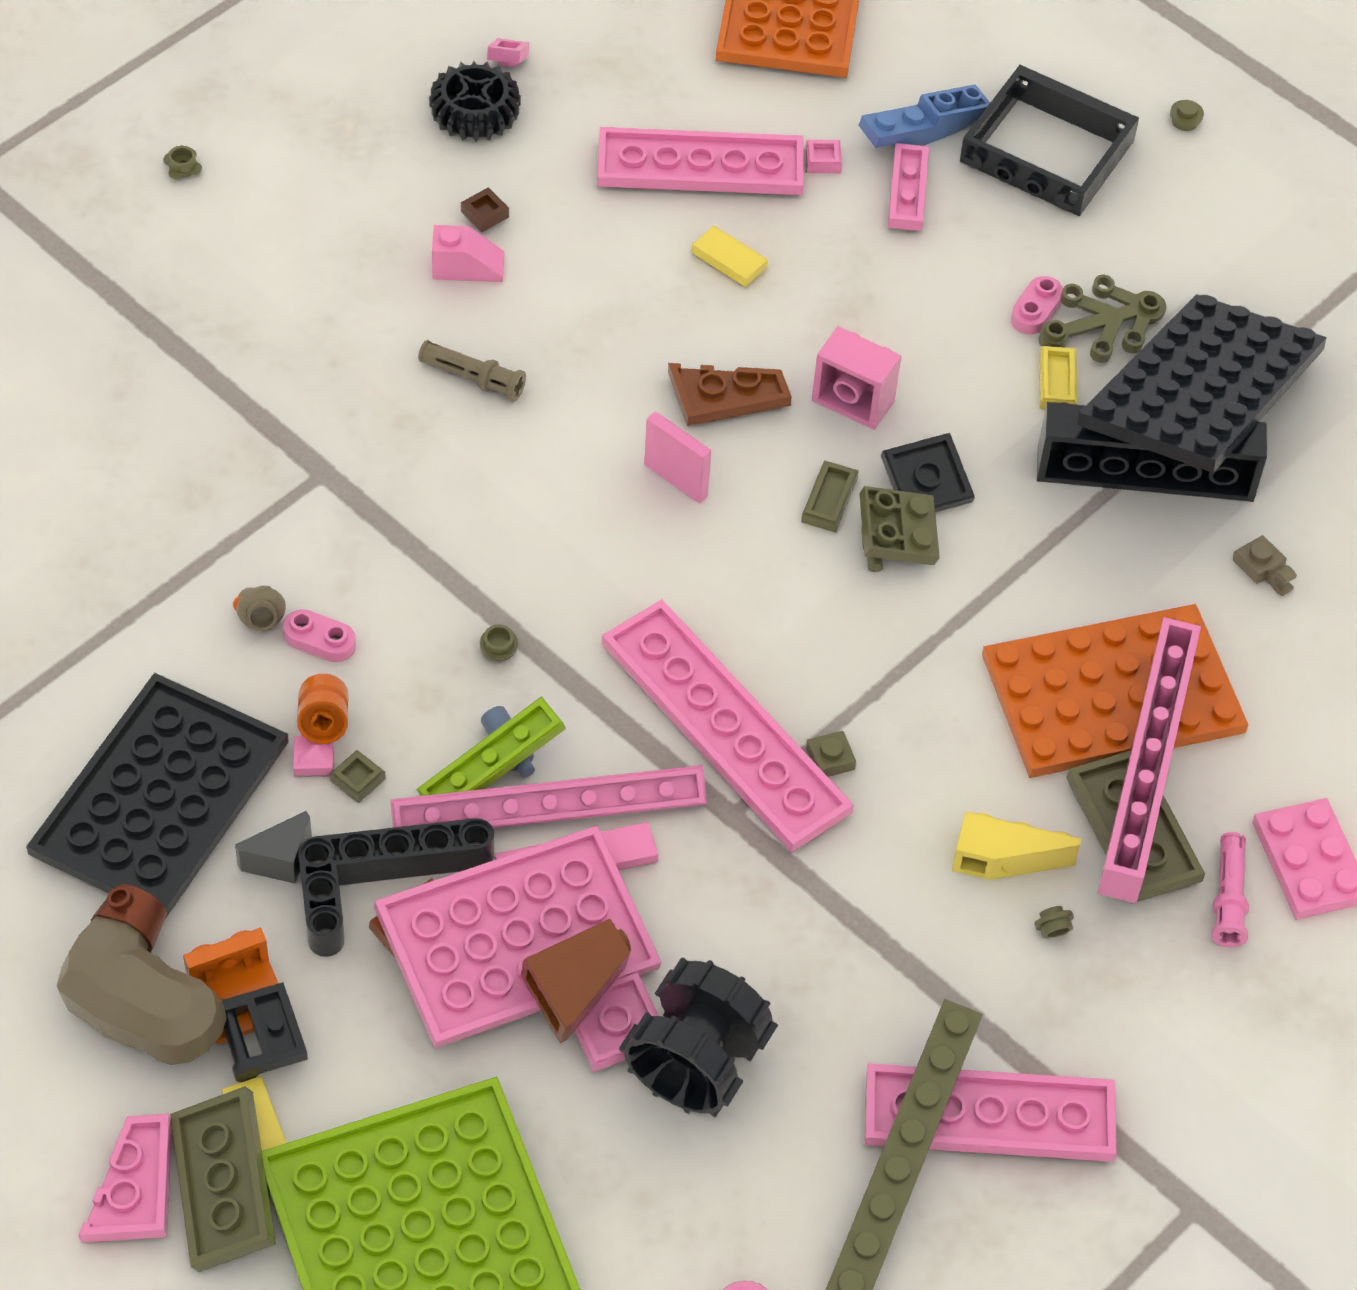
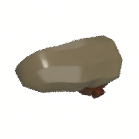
[56,884,227,1065]

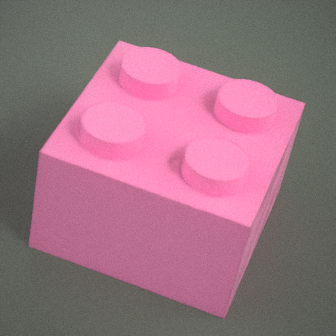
[812,326,901,430]

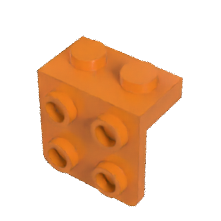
[183,927,278,1044]

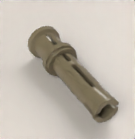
[418,340,526,402]

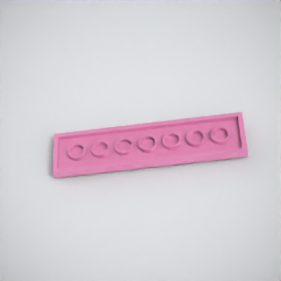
[601,599,854,853]

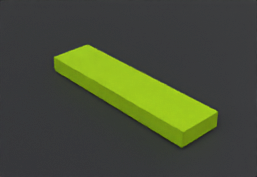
[416,696,566,796]

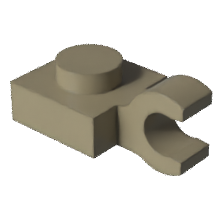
[1233,535,1297,596]

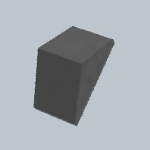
[235,811,312,884]

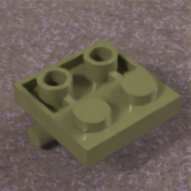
[859,486,940,572]

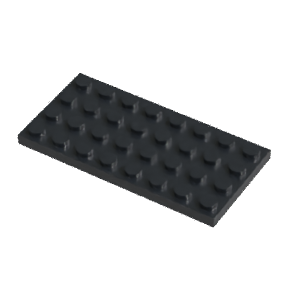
[1077,294,1327,473]

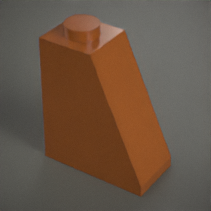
[521,919,631,1043]

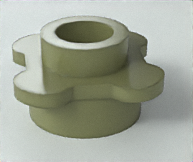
[163,145,202,179]

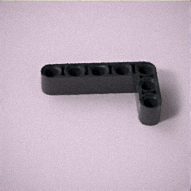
[299,818,494,957]

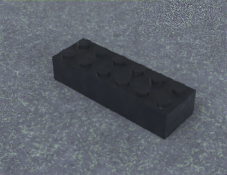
[1037,402,1267,502]

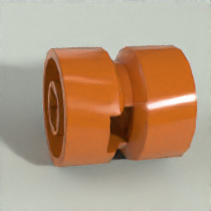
[297,674,349,744]

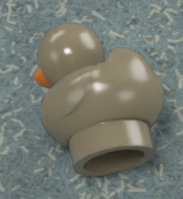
[233,585,286,631]

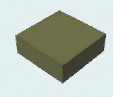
[330,750,386,803]

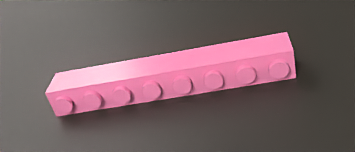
[1097,617,1201,903]

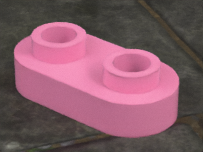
[1011,276,1063,334]
[283,609,356,662]

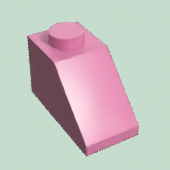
[432,225,504,282]

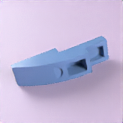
[858,84,990,148]

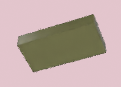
[801,460,859,533]

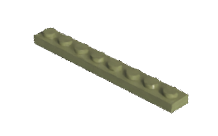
[826,999,983,1290]

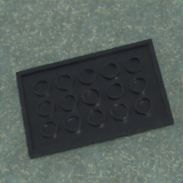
[26,672,289,919]

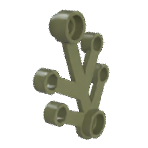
[1038,274,1167,363]

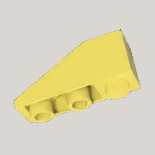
[952,811,1081,880]

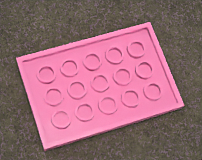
[374,826,662,1049]

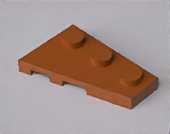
[668,363,792,426]

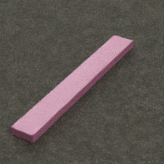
[390,765,707,828]

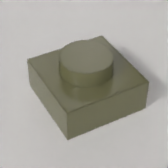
[806,731,856,777]

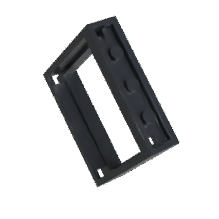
[959,64,1139,217]

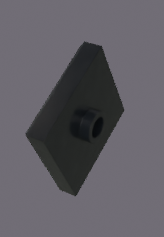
[880,433,975,512]

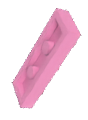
[888,143,929,231]

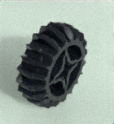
[429,60,521,142]

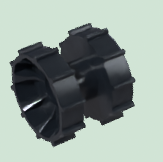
[619,957,778,1117]

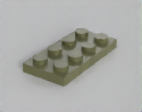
[1066,751,1205,904]
[170,1086,276,1272]

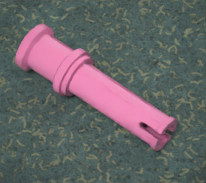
[1212,832,1249,947]

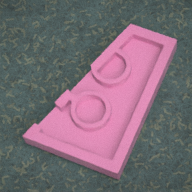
[78,1114,172,1243]

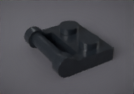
[223,982,308,1082]

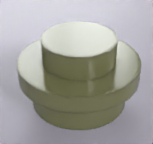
[1170,100,1204,131]
[480,624,518,661]
[1034,906,1074,939]

